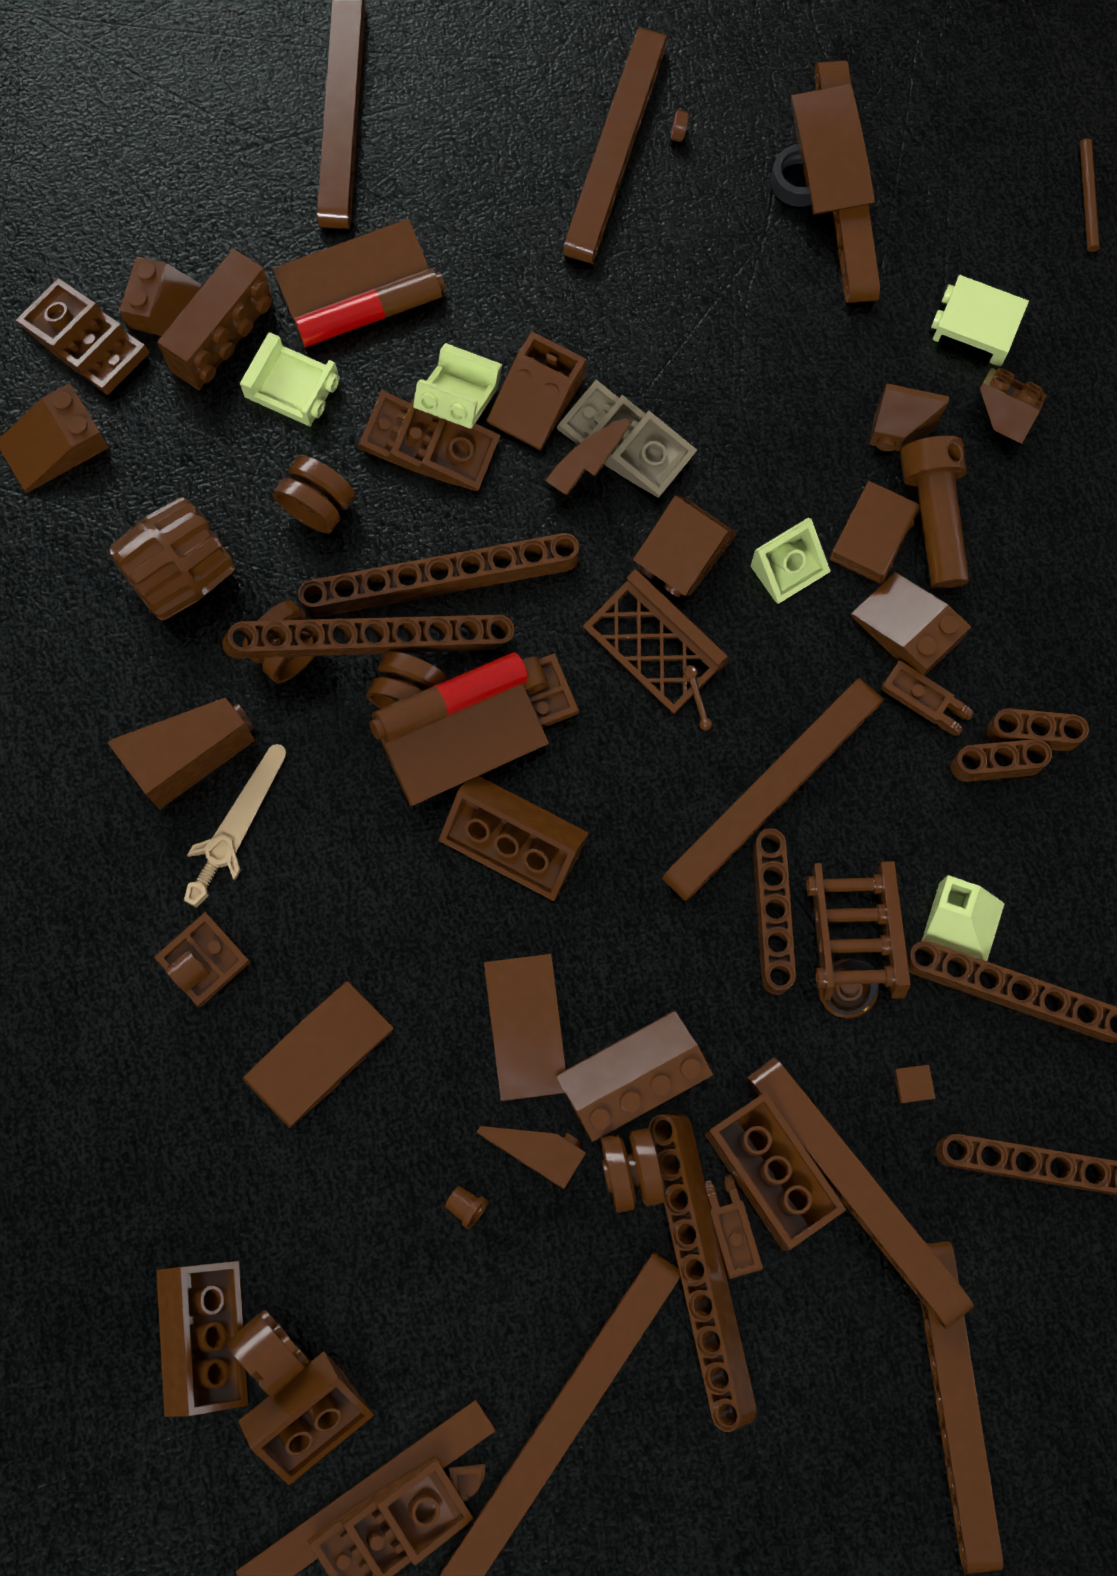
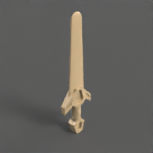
[184,744,286,908]

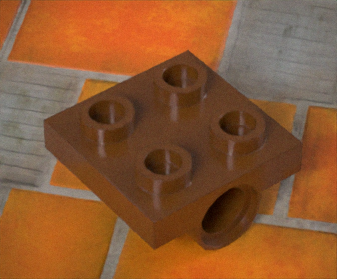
[522,653,579,728]
[154,912,251,1007]

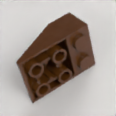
[487,332,586,451]

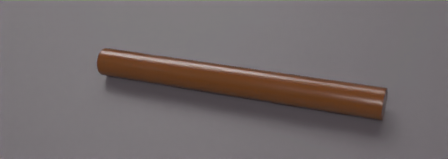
[1080,139,1100,252]

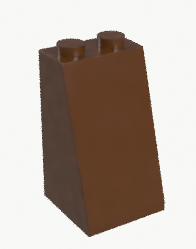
[108,698,255,809]

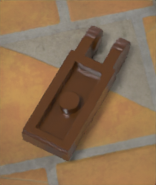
[881,661,973,736]
[705,1174,763,1279]

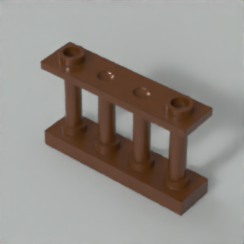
[806,861,910,1000]

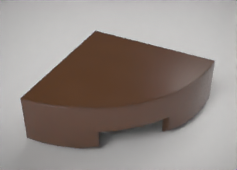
[450,1463,486,1503]

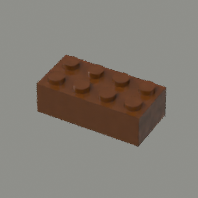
[157,249,273,390]

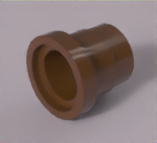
[445,1186,488,1229]

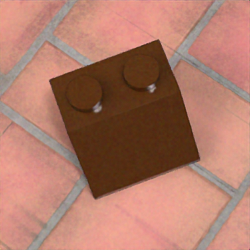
[119,257,202,336]

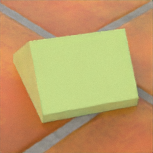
[751,518,830,604]

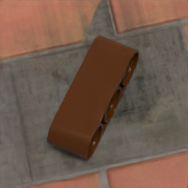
[987,709,1089,751]
[951,739,1052,782]

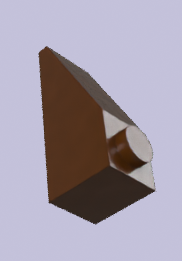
[477,1126,586,1189]

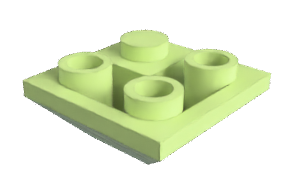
[922,875,1004,961]

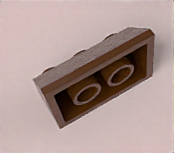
[238,1352,374,1485]

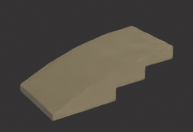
[557,380,697,498]

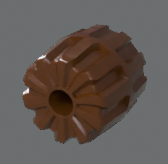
[109,497,235,620]

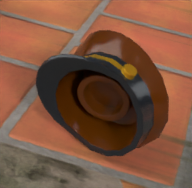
[818,959,879,1019]

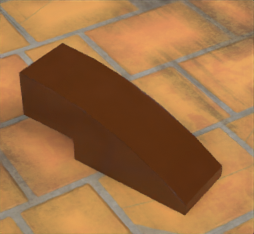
[545,418,632,495]

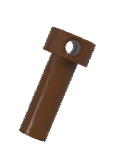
[900,436,969,589]

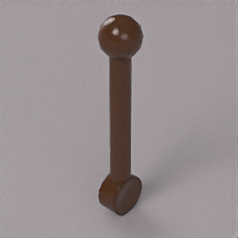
[683,666,712,731]

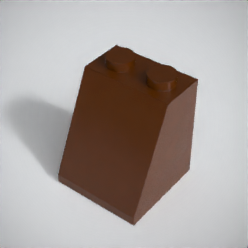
[633,495,737,598]

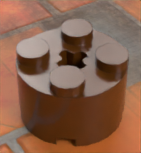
[226,1310,310,1398]

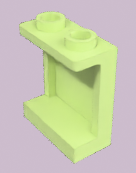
[931,275,1029,367]
[240,332,340,427]
[413,343,502,429]

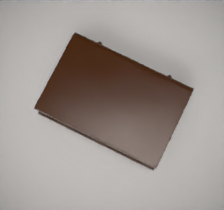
[829,480,920,583]

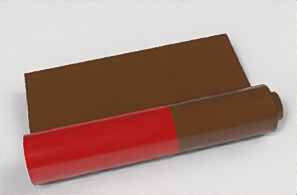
[273,219,446,348]
[369,652,549,806]

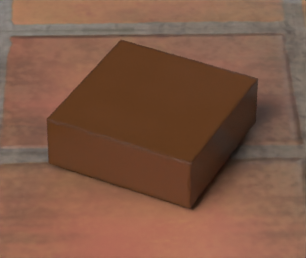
[894,1065,935,1104]

